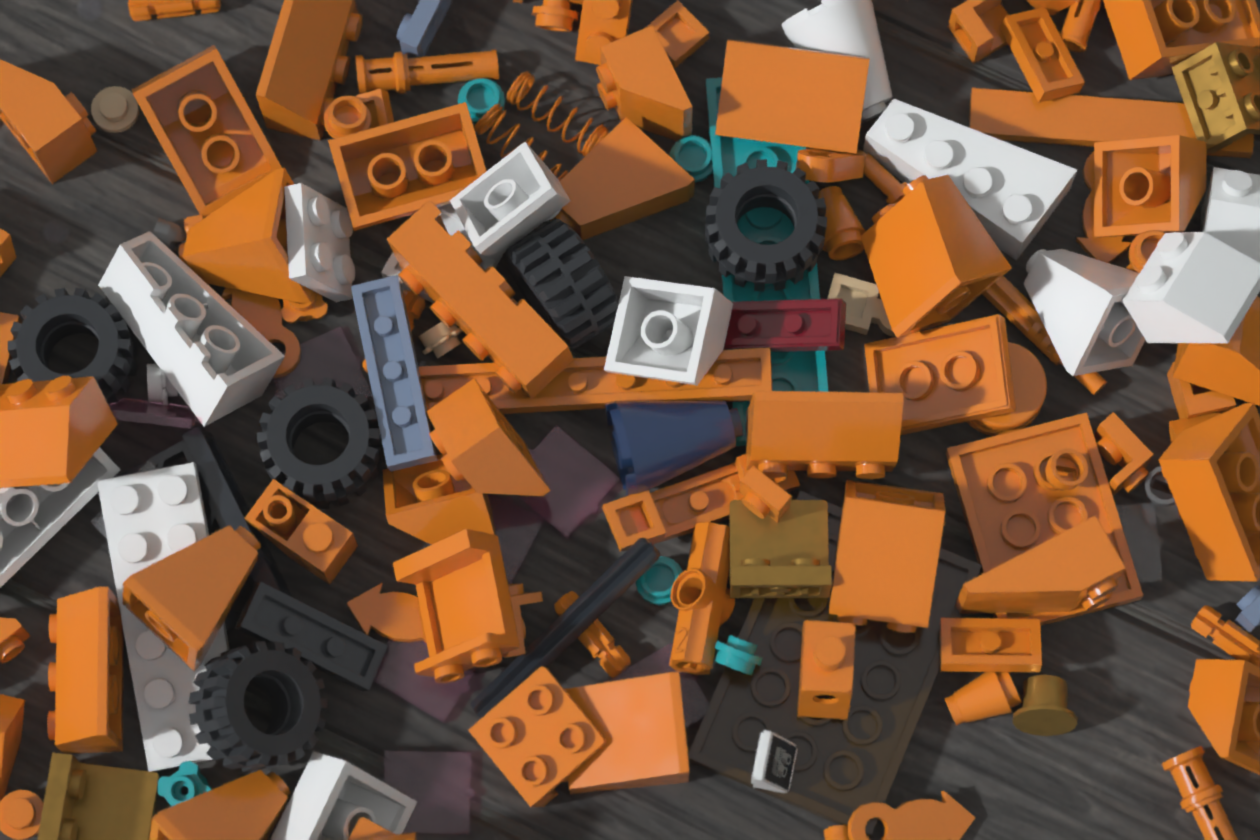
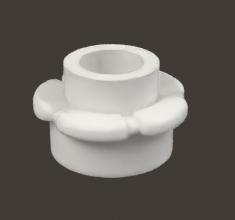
[147,364,178,406]

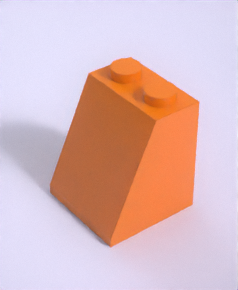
[861,175,1012,338]
[829,480,945,633]
[562,672,689,794]

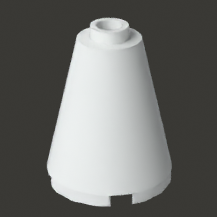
[781,0,893,122]

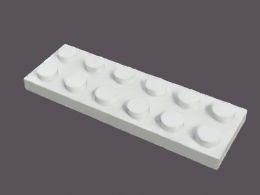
[97,462,230,772]

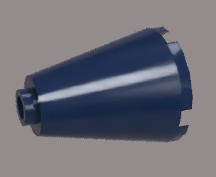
[605,400,743,496]

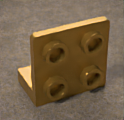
[1172,42,1260,154]
[729,500,831,598]
[37,753,160,840]

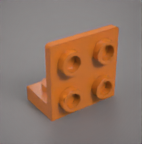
[468,667,606,807]

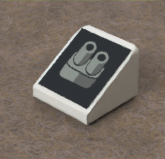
[751,730,797,793]

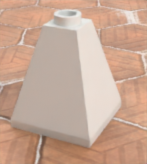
[1024,249,1145,376]

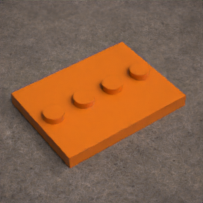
[946,412,1143,626]

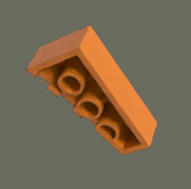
[387,199,574,399]

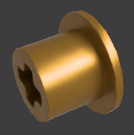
[1012,675,1077,736]

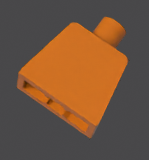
[798,620,855,720]

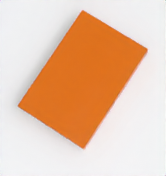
[715,39,870,154]
[864,314,1016,435]

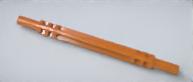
[863,153,1107,395]

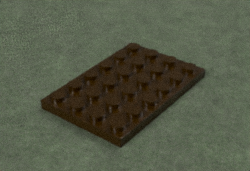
[688,491,982,838]

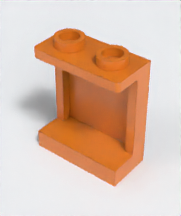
[393,529,520,683]

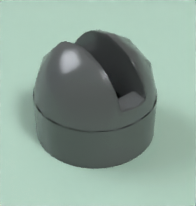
[153,217,186,256]
[1145,466,1176,507]

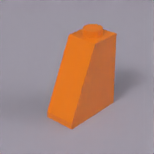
[550,117,695,240]

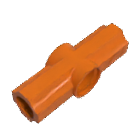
[669,521,735,675]

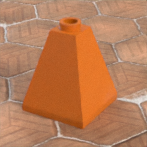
[178,168,312,303]
[122,525,261,671]
[149,770,290,840]

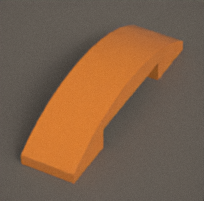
[602,454,800,552]

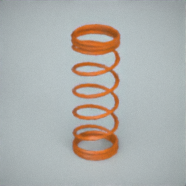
[506,71,609,156]
[474,104,568,181]

